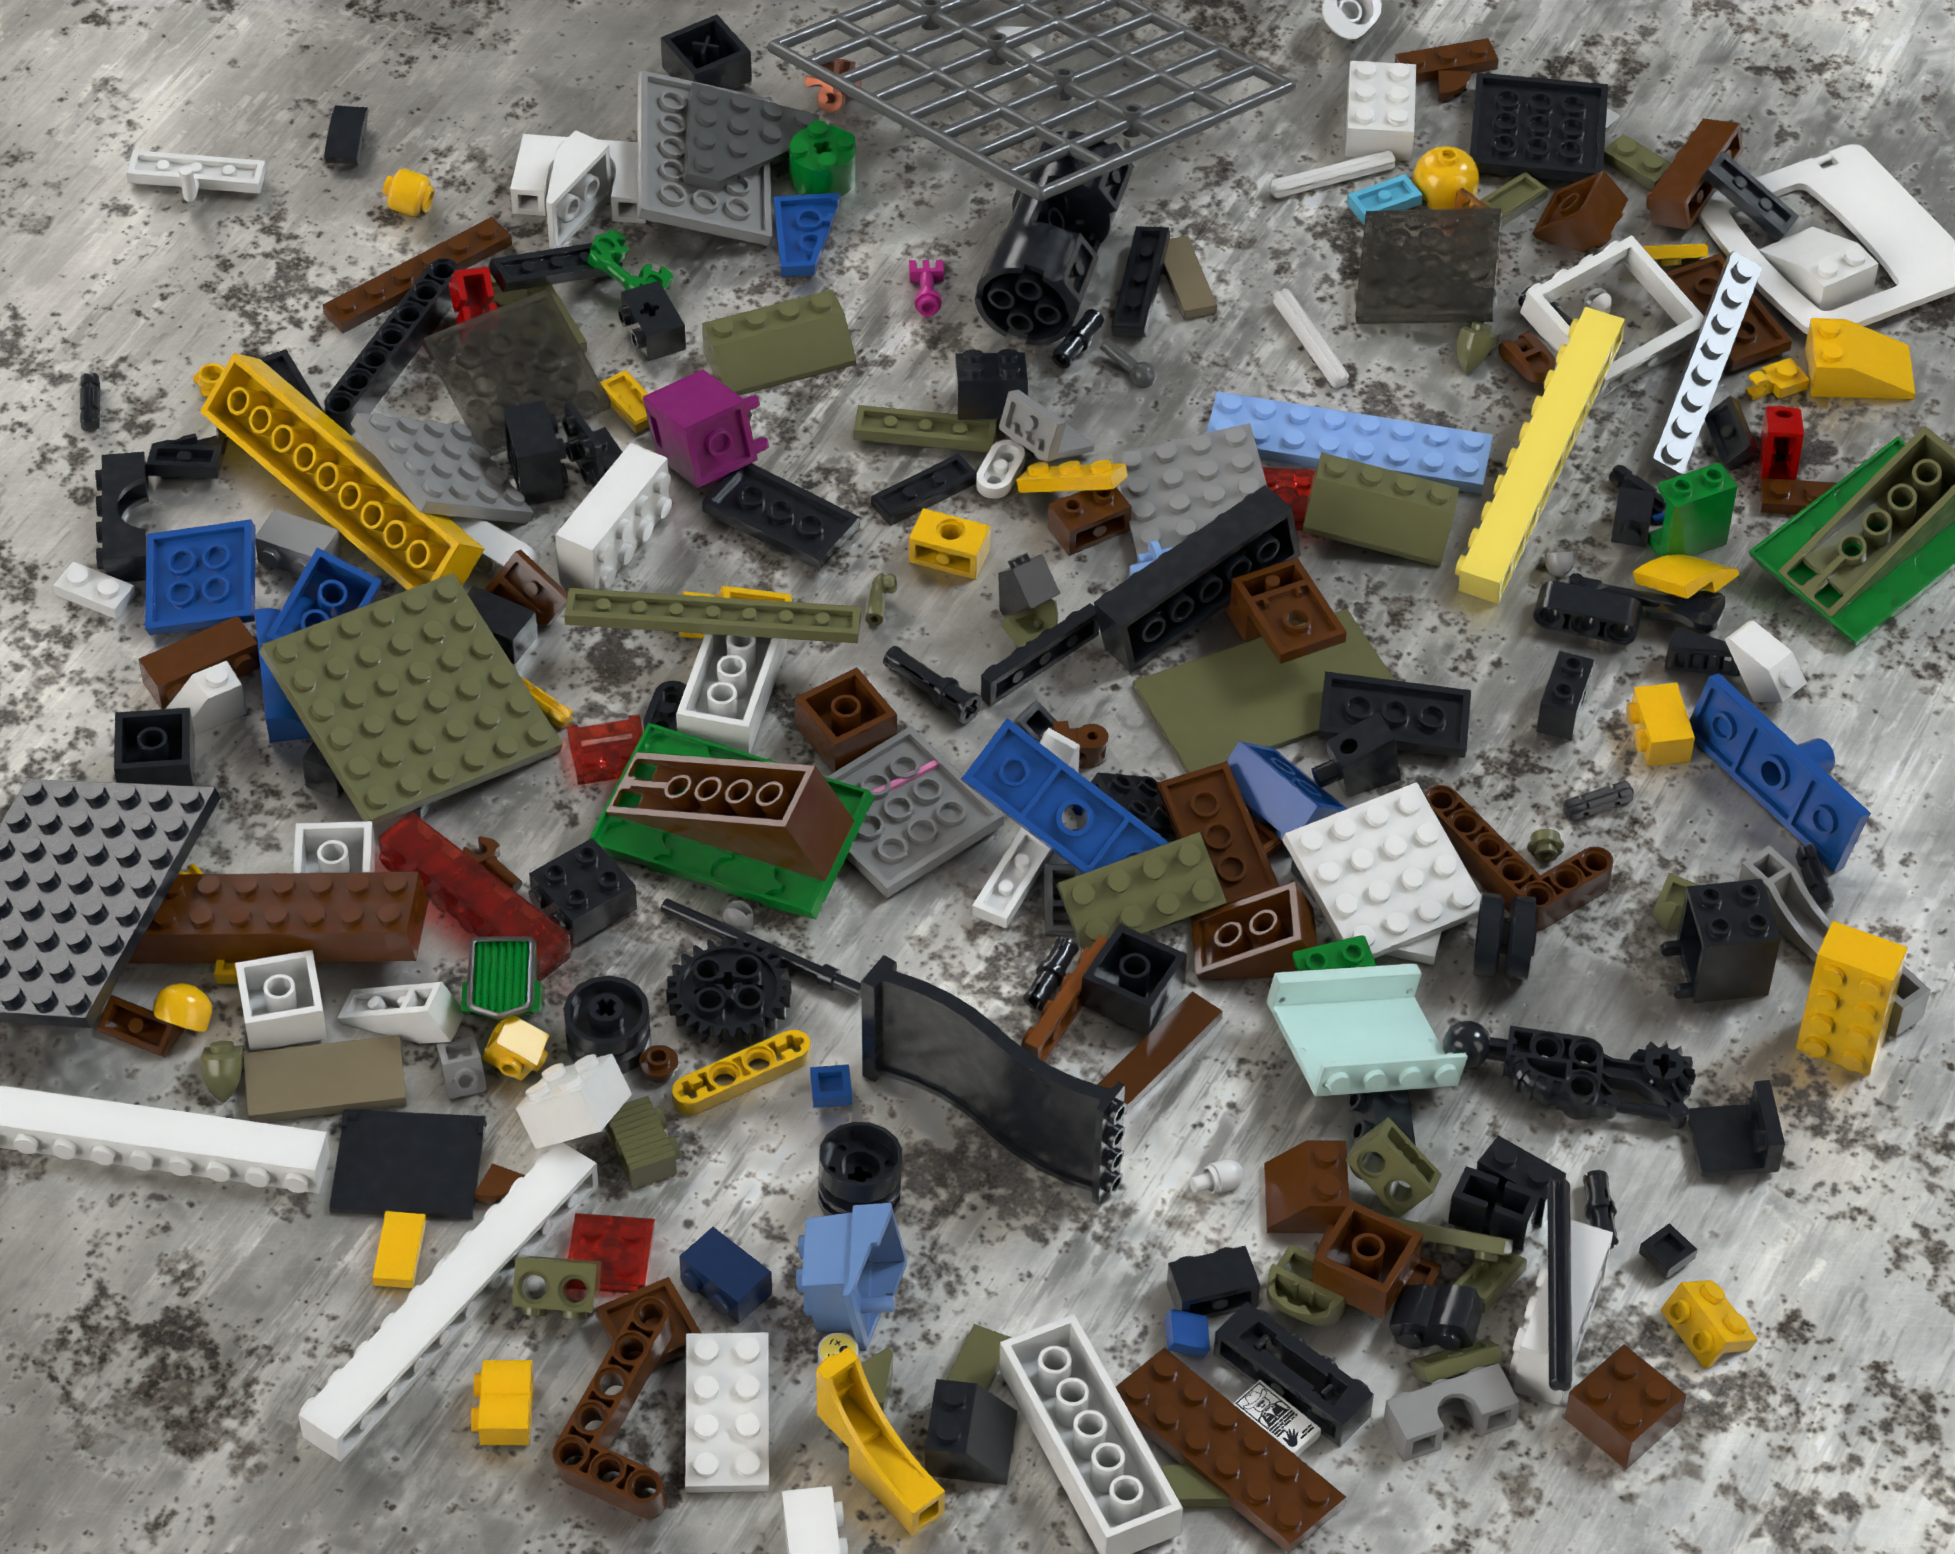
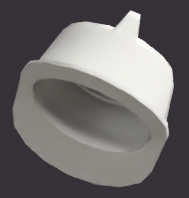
[1322,0,1382,40]

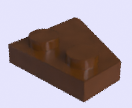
[484,549,568,627]

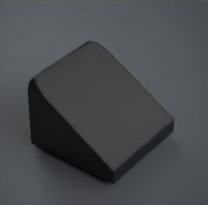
[1013,700,1057,743]

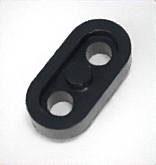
[643,680,686,731]

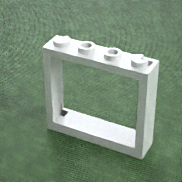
[1520,235,1704,400]

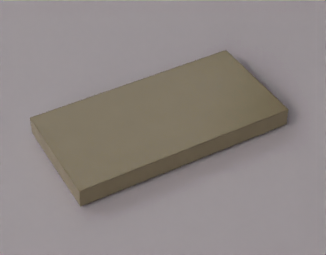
[243,1035,407,1123]

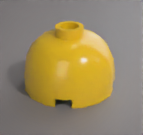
[1412,146,1479,212]

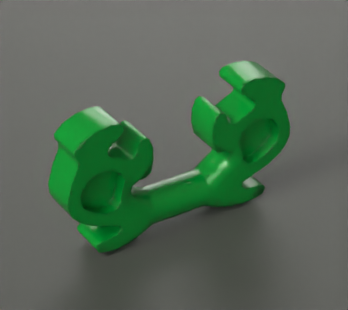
[587,230,674,290]

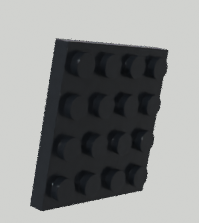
[1470,72,1608,182]

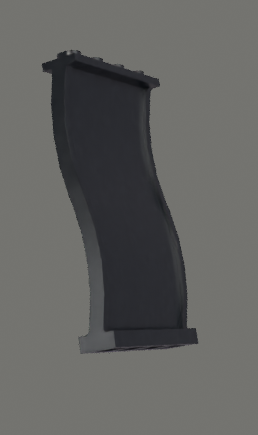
[861,955,1127,1205]

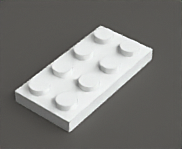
[685,1332,769,1493]

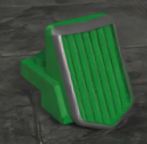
[461,936,545,1020]

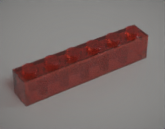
[378,811,571,981]

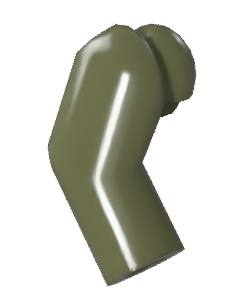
[865,573,897,626]

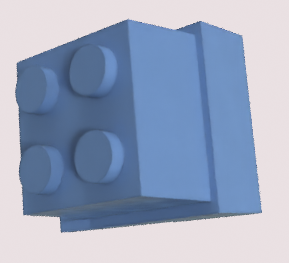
[796,1203,907,1351]

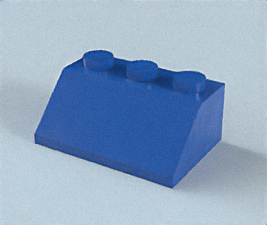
[1226,741,1348,841]

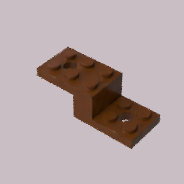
[1224,557,1347,664]

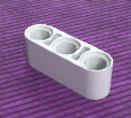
[452,516,539,579]

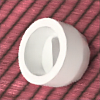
[1583,288,1612,314]

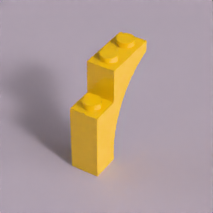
[816,1347,945,1536]

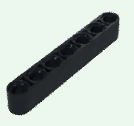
[324,258,459,435]

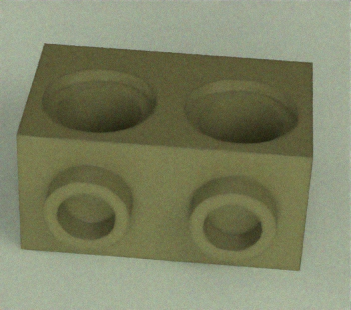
[1345,1117,1442,1218]
[512,1255,602,1319]

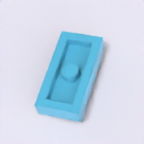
[1347,174,1423,225]

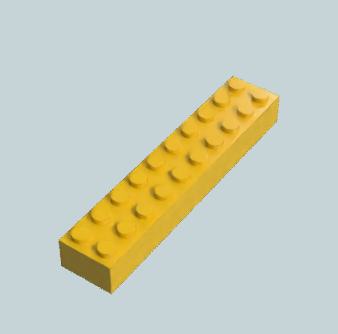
[200,353,485,590]

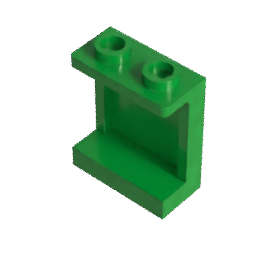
[1647,463,1738,557]

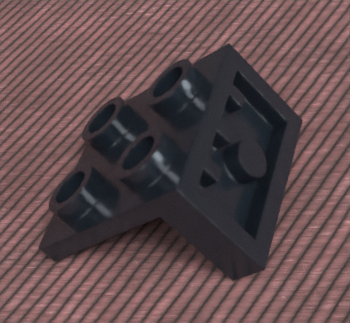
[562,401,623,488]
[1091,772,1175,835]
[1687,1080,1785,1177]

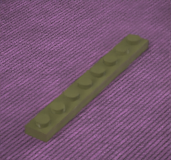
[564,588,861,644]

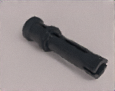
[883,646,982,724]

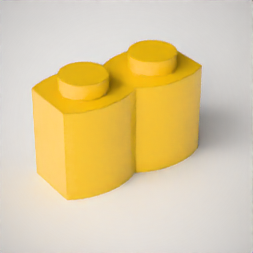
[471,1360,534,1445]

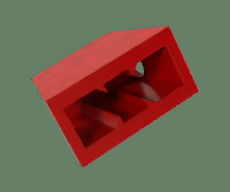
[1759,406,1804,483]

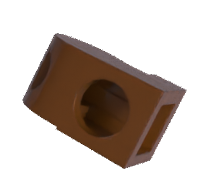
[1052,721,1109,769]

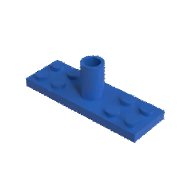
[1689,673,1871,872]
[960,718,1169,874]

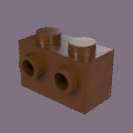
[1048,487,1132,556]

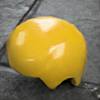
[153,983,212,1032]

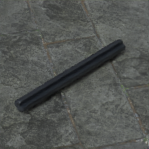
[1547,1178,1572,1391]

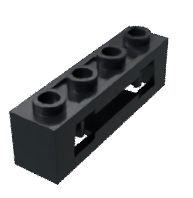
[1213,1301,1374,1447]

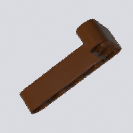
[1425,785,1614,931]
[552,1296,674,1519]

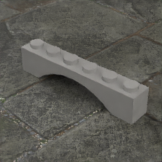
[1738,845,1931,1036]

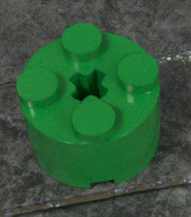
[789,120,856,197]

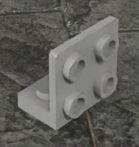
[998,390,1095,462]

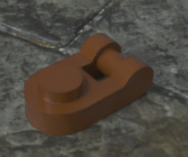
[1498,331,1556,383]

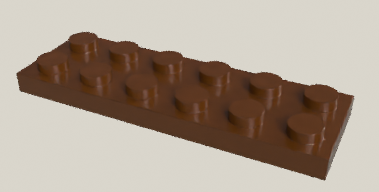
[1116,1347,1346,1554]

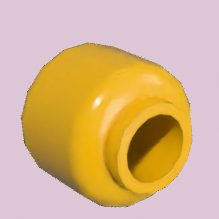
[382,168,435,217]

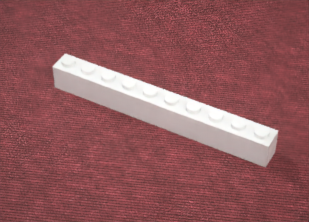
[0,1086,330,1194]
[299,1142,599,1462]

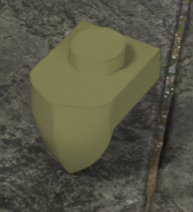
[1456,321,1500,373]
[1000,599,1059,647]
[1653,873,1699,931]
[201,1041,244,1103]

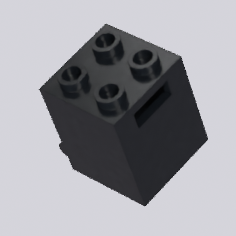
[1660,879,1781,1004]

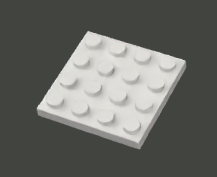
[1283,782,1481,959]

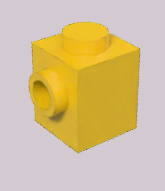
[481,1016,549,1081]

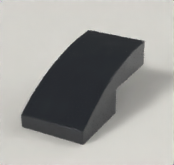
[324,105,369,165]

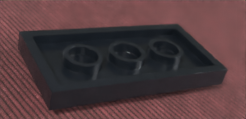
[702,463,860,570]
[1318,671,1471,758]

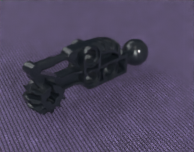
[1443,1021,1696,1129]

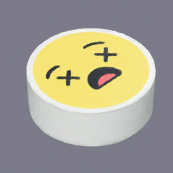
[818,1333,859,1364]

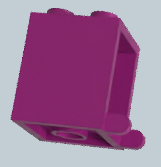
[643,369,769,488]

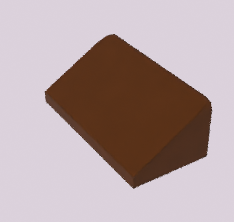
[96,995,185,1058]

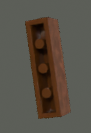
[1646,118,1744,230]

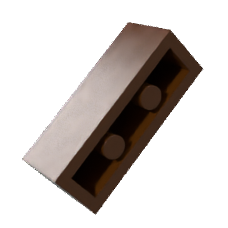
[138,615,260,709]

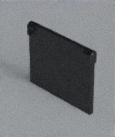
[329,1109,487,1219]

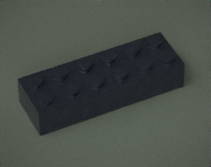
[1094,485,1301,673]

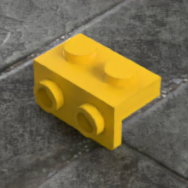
[1661,1280,1758,1368]

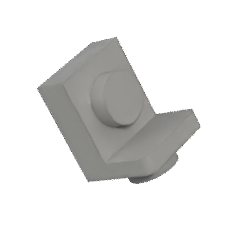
[436,1036,487,1099]

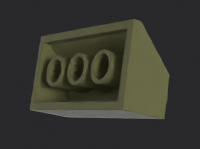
[702,289,856,395]
[1302,452,1459,567]

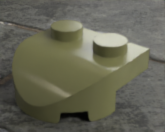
[1267,1244,1350,1326]

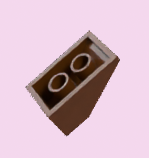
[1191,881,1318,979]

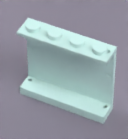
[1266,964,1467,1097]

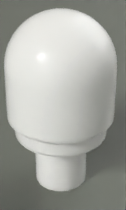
[1189,1159,1244,1194]

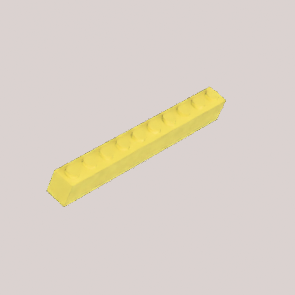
[1455,307,1625,604]

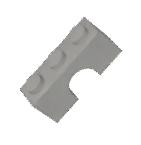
[1383,1363,1520,1462]

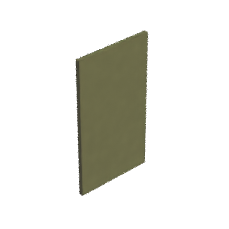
[1133,609,1394,773]

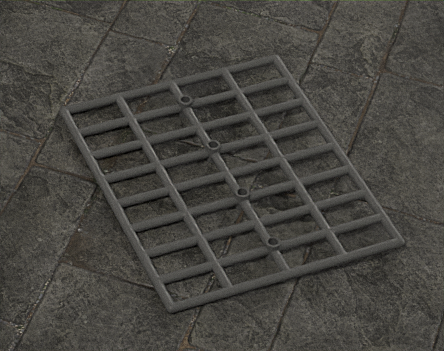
[767,0,1296,201]

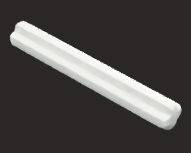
[1269,150,1395,199]
[1273,288,1349,389]

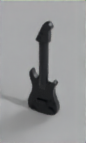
[1569,573,1726,633]

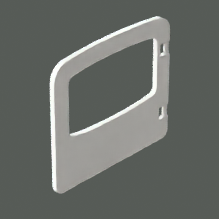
[1698,144,1955,334]

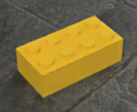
[1795,921,1908,1076]

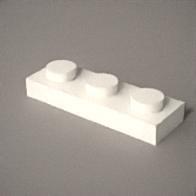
[972,828,1054,928]

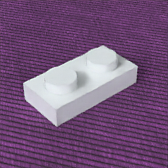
[53,562,136,619]

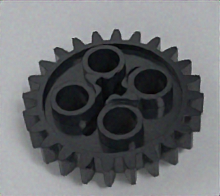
[666,937,792,1048]

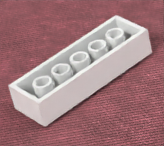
[999,1314,1183,1554]

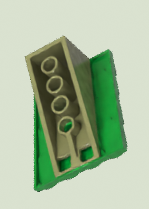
[1749,426,1955,647]

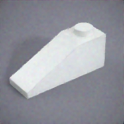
[337,982,464,1044]

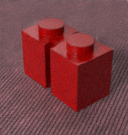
[448,266,502,349]

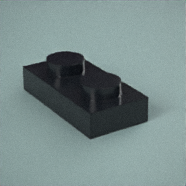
[1705,396,1759,471]

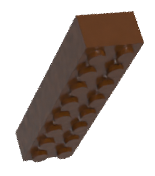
[128,872,429,964]

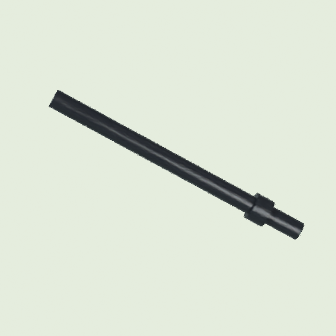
[661,898,861,999]

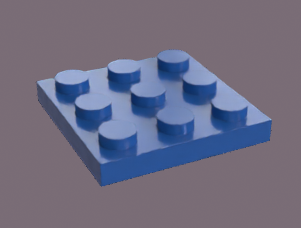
[145,519,256,636]

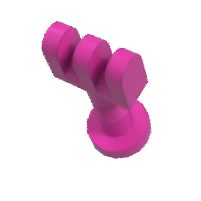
[909,259,944,316]

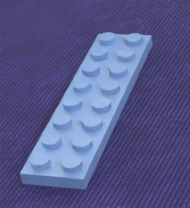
[1207,391,1493,494]

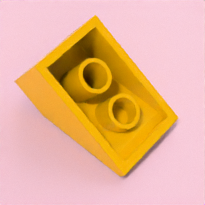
[1805,318,1916,399]

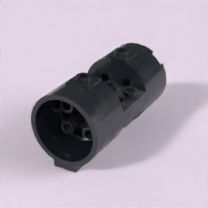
[975,131,1134,345]

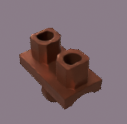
[804,59,862,113]

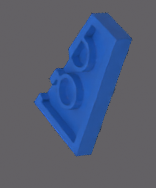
[773,193,840,277]

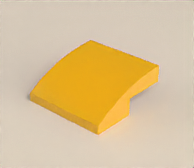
[1633,554,1739,599]

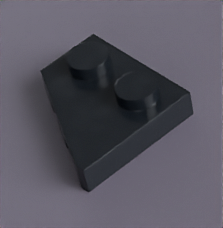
[146,428,229,479]

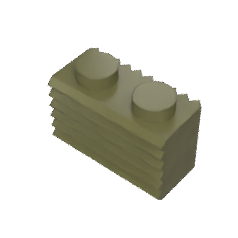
[605,1096,681,1190]

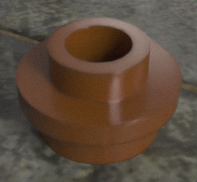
[639,1045,679,1083]

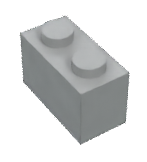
[255,509,342,577]

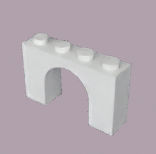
[510,134,646,224]

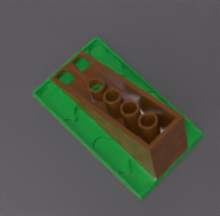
[588,723,875,920]

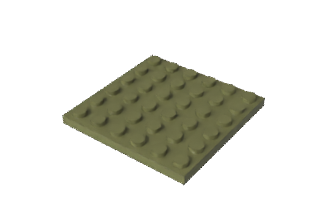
[259,573,563,826]

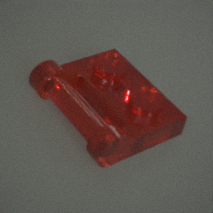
[566,714,643,785]

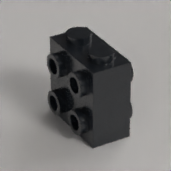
[528,838,637,945]

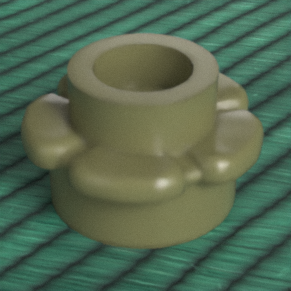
[1527,829,1564,862]

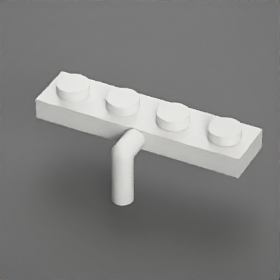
[126,150,267,202]

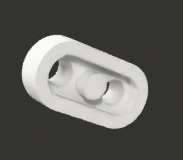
[976,440,1025,499]

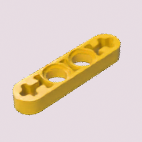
[672,1029,811,1115]

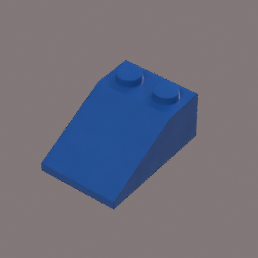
[265,547,382,641]

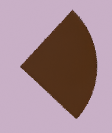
[1438,70,1471,101]
[475,1163,525,1204]

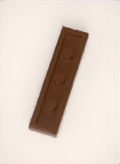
[1097,991,1223,1115]

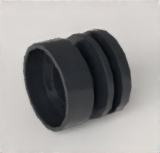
[818,1122,902,1216]

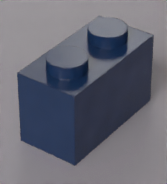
[679,1227,772,1324]

